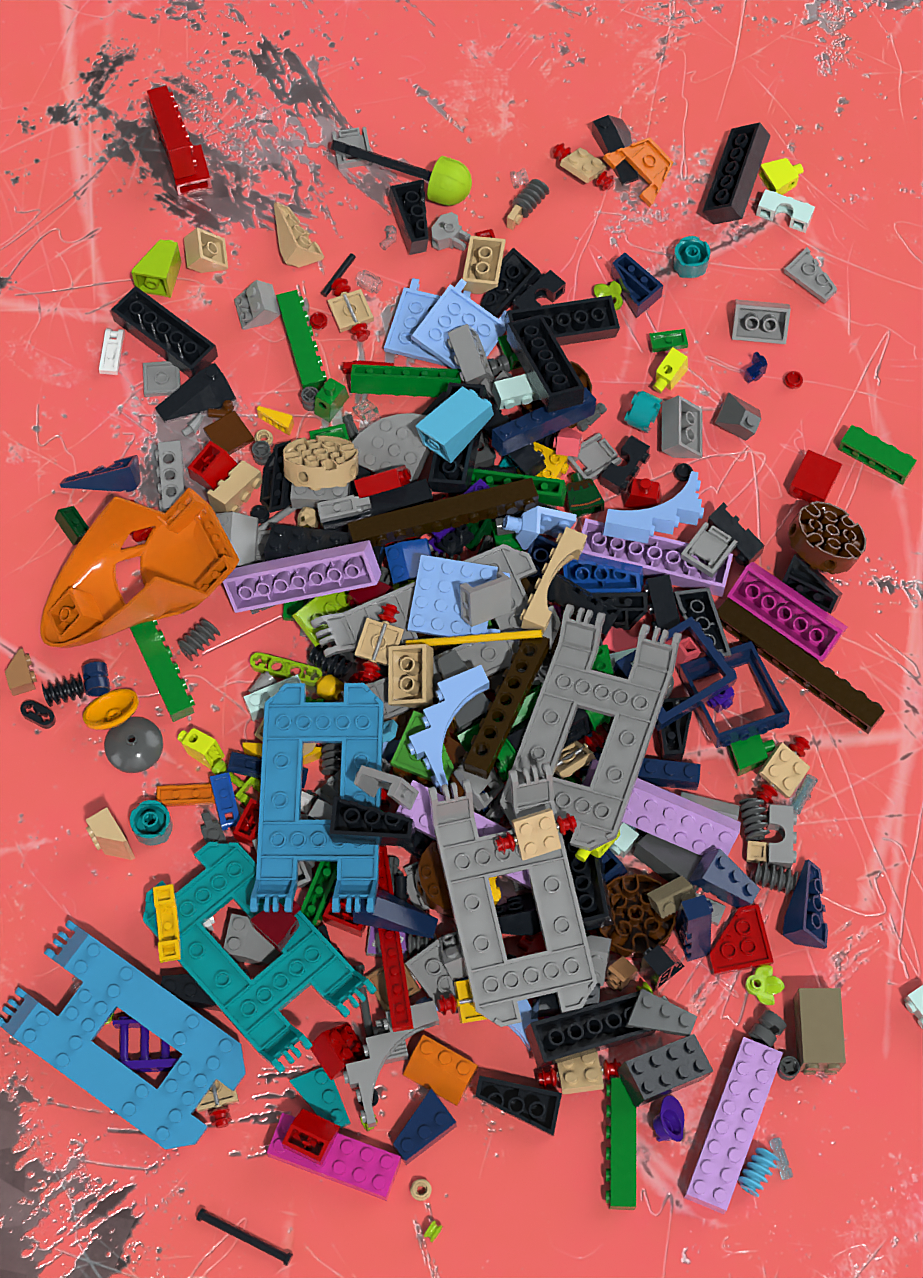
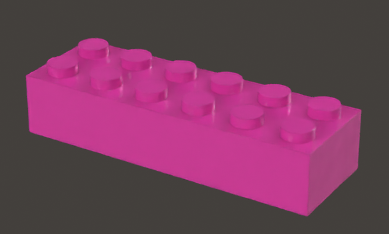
[727,562,848,662]
[267,1113,402,1201]

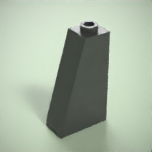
[437,649,490,733]
[633,833,703,893]

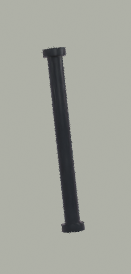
[196,1208,293,1266]

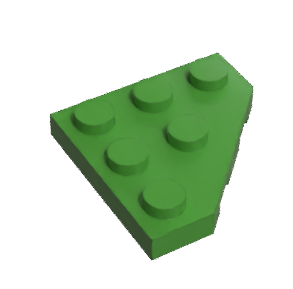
[390,711,454,782]

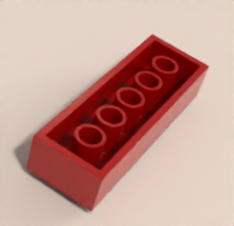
[147,85,197,179]

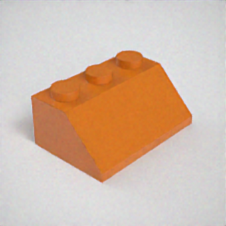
[403,1034,478,1106]

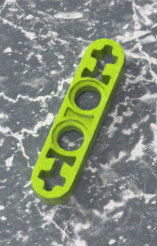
[250,652,323,686]

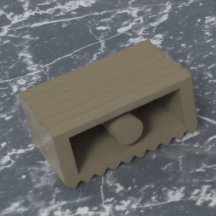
[647,875,696,919]

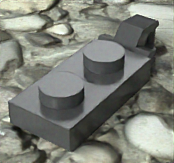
[201,812,228,844]

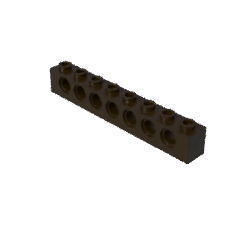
[462,636,550,779]

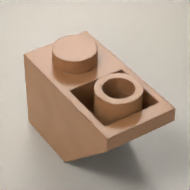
[5,648,37,696]
[605,956,638,992]

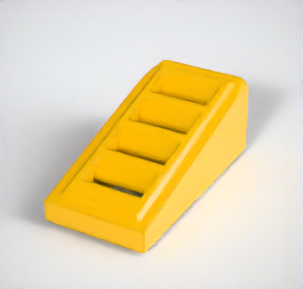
[257,406,294,435]

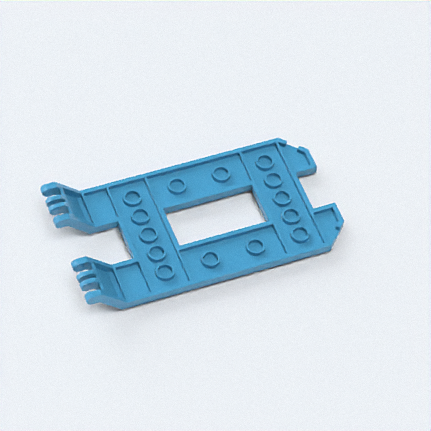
[250,683,384,913]
[0,920,246,1150]

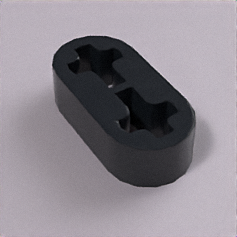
[20,700,56,729]

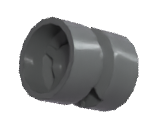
[748,1010,787,1047]

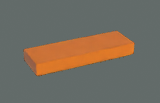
[156,784,216,807]

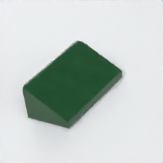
[55,506,89,545]

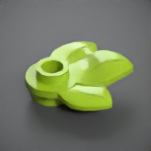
[594,281,623,311]
[745,965,785,1005]

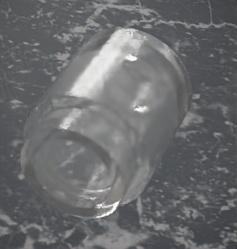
[355,270,383,294]

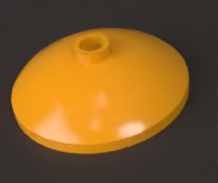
[83,689,139,730]

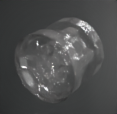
[510,168,529,189]

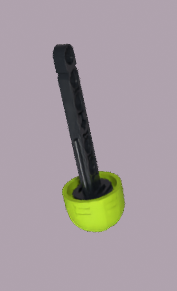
[330,140,472,206]

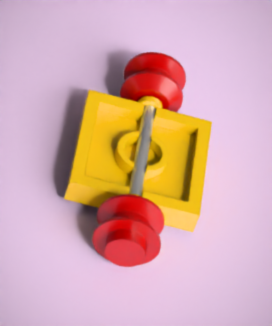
[437,980,487,1023]

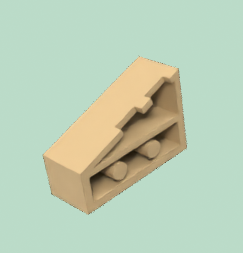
[207,460,262,513]

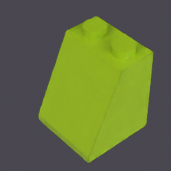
[131,239,182,298]

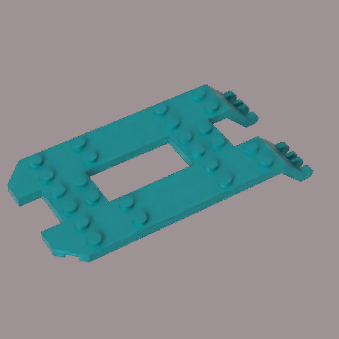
[143,842,377,1074]

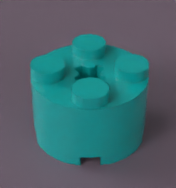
[673,236,710,278]
[624,391,663,433]
[130,800,173,846]

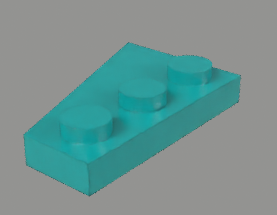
[289,1067,351,1129]

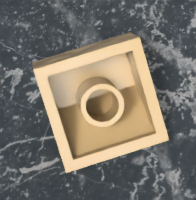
[184,228,228,273]

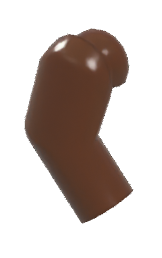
[208,400,234,418]

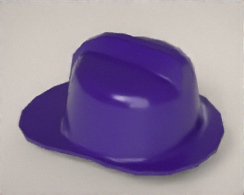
[653,1095,685,1142]

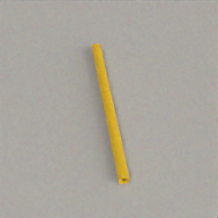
[406,629,543,646]

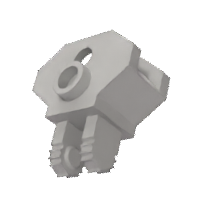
[431,212,471,251]

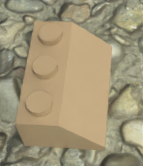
[463,236,506,294]
[388,644,434,708]
[86,807,135,860]

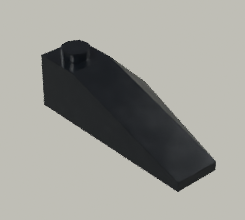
[592,115,638,185]
[480,248,542,318]
[155,362,236,423]
[674,587,732,658]
[495,892,541,935]

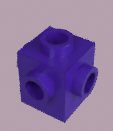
[707,682,735,713]

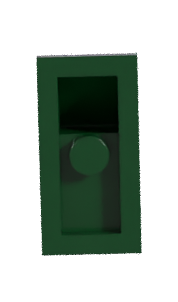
[466,519,492,551]

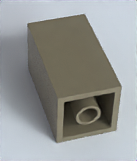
[793,988,846,1075]

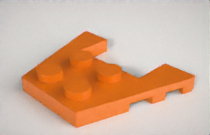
[602,137,674,207]

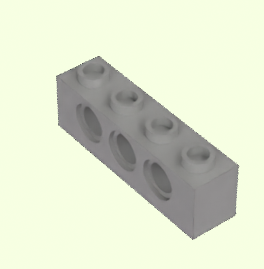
[155,440,186,513]

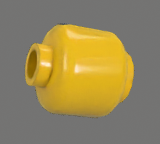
[316,674,344,702]

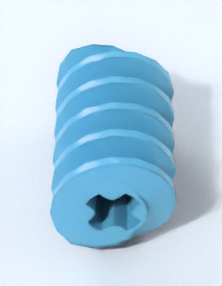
[738,1148,780,1197]

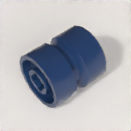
[82,662,111,697]

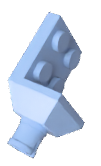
[502,506,577,550]

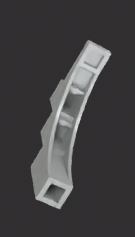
[343,1000,439,1128]

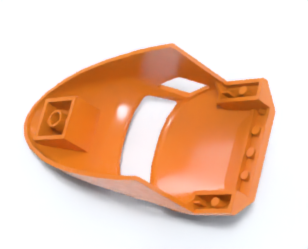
[40,488,239,648]

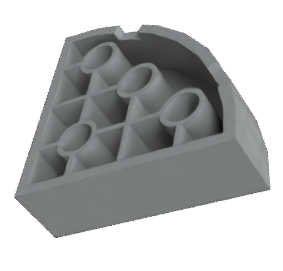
[352,413,431,484]

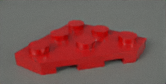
[709,904,774,976]

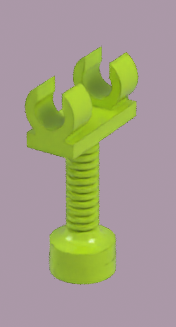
[212,760,261,806]

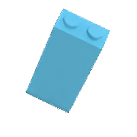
[416,386,494,463]

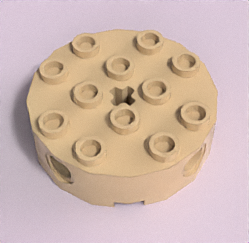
[283,435,358,491]

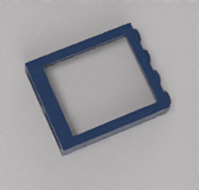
[613,616,737,731]
[680,641,790,748]

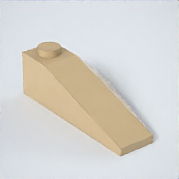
[274,202,324,268]

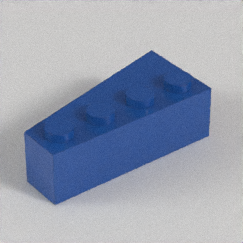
[563,553,644,592]

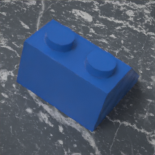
[385,538,432,585]

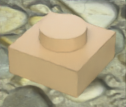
[507,205,523,230]
[746,841,768,864]

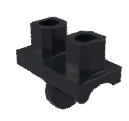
[437,524,474,557]

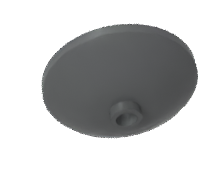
[104,717,163,773]

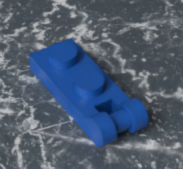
[210,772,240,831]

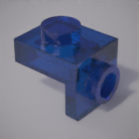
[744,352,768,383]

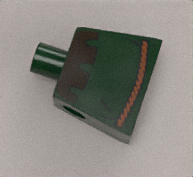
[566,473,605,518]

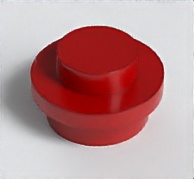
[310,312,328,330]
[785,371,803,389]

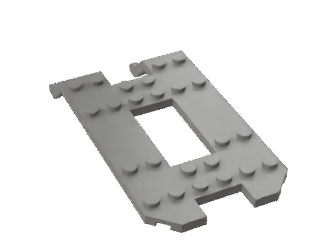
[310,544,561,721]
[500,604,682,851]
[428,762,597,1027]

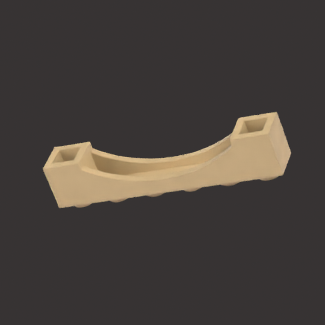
[520,527,588,635]

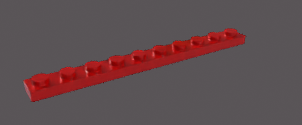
[378,846,414,1032]

